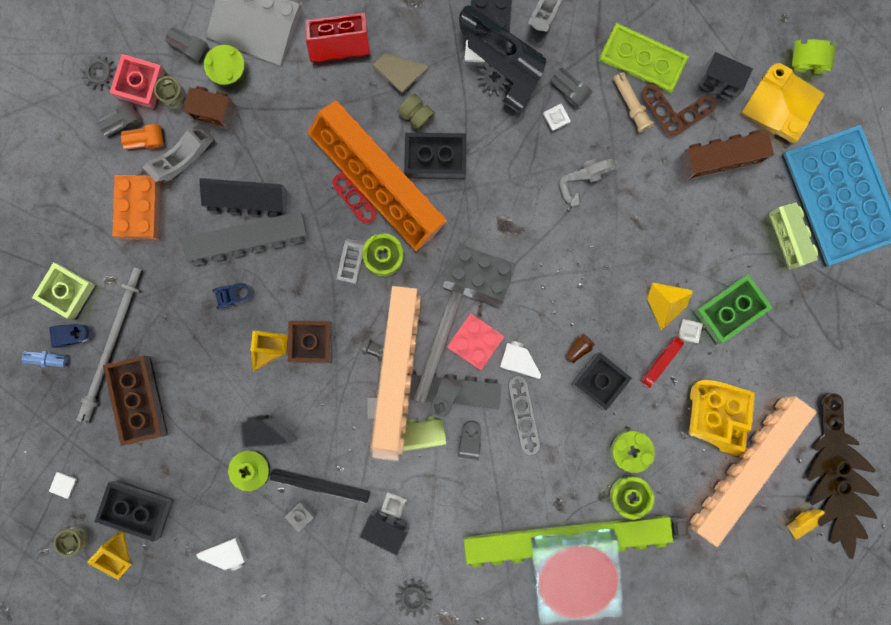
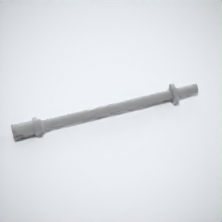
[76,267,141,424]

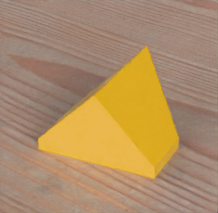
[647,282,692,331]
[251,331,288,372]
[88,531,132,580]

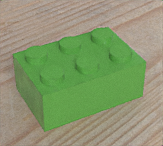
[694,274,773,345]

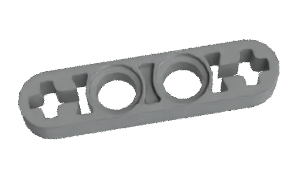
[508,376,540,455]

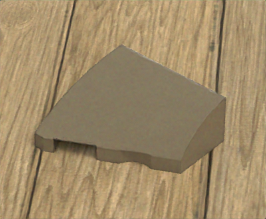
[373,53,429,94]

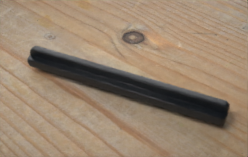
[270,469,370,503]

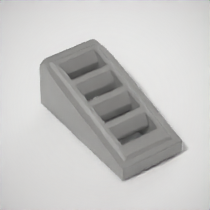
[336,238,365,284]

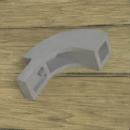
[528,0,563,32]
[143,124,213,183]

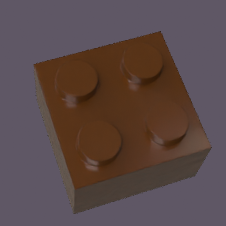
[183,86,236,129]
[288,321,332,363]

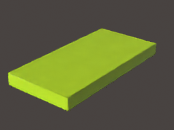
[599,23,689,93]

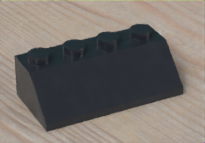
[199,178,287,217]
[241,415,297,448]

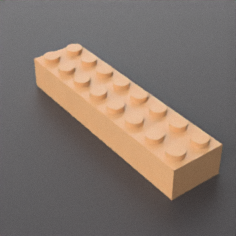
[372,286,421,461]
[689,397,817,547]

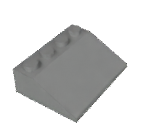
[206,0,302,66]

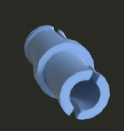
[22,351,67,368]

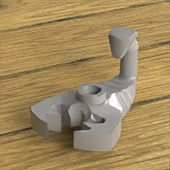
[559,159,619,207]

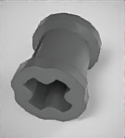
[361,338,385,362]
[670,517,691,540]

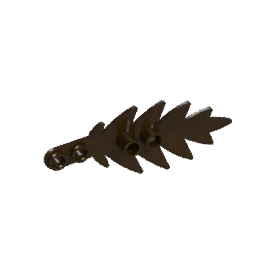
[807,393,880,559]

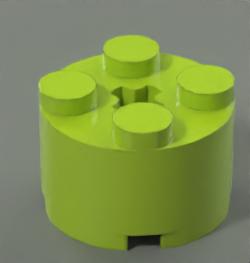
[792,39,836,74]
[362,234,404,277]
[610,430,655,473]
[610,476,654,519]

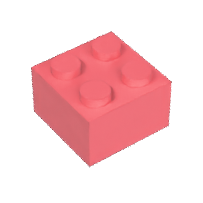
[110,54,166,109]
[447,313,504,371]

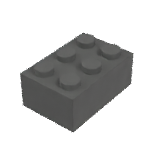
[443,243,516,308]

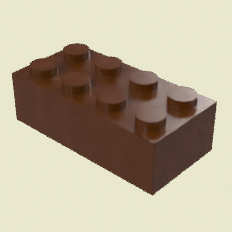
[680,130,774,180]
[103,356,167,446]

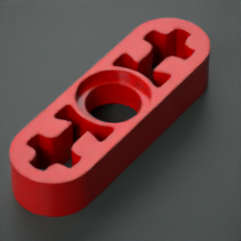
[333,173,376,224]
[641,336,685,388]

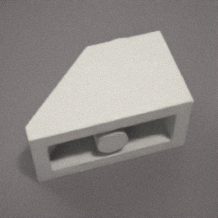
[500,341,541,379]
[197,537,248,571]

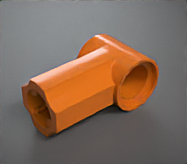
[121,124,164,150]

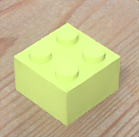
[32,262,95,320]

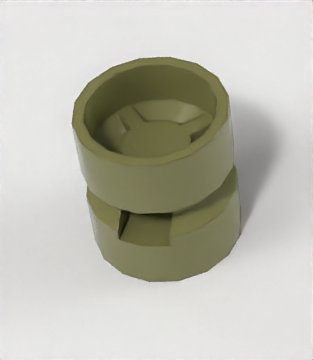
[154,76,186,108]
[397,93,435,132]
[53,527,89,557]

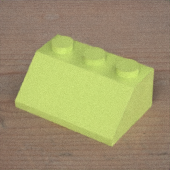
[769,202,818,270]
[401,416,446,451]

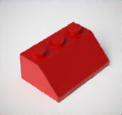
[306,13,370,62]

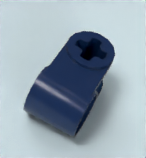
[212,283,254,310]
[49,324,92,348]

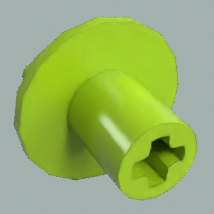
[204,45,245,85]
[228,450,269,491]

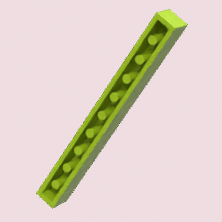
[464,515,673,567]

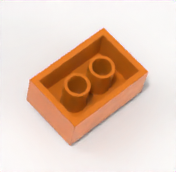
[112,175,161,240]

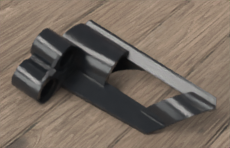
[459,5,546,113]

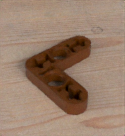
[641,84,716,137]

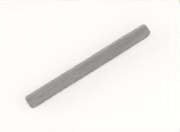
[414,291,463,403]

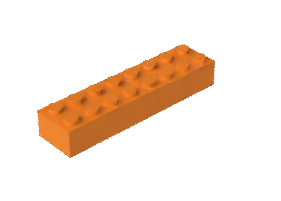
[307,100,447,251]

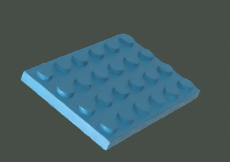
[783,125,891,266]

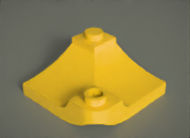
[740,63,825,144]
[689,380,755,456]

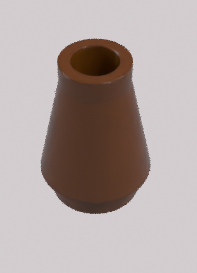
[565,333,595,363]

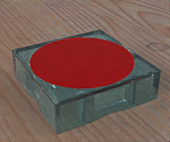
[531,529,623,625]

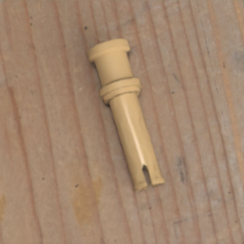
[613,72,654,133]

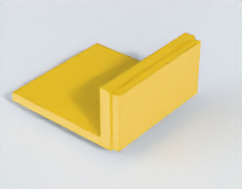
[787,508,824,540]

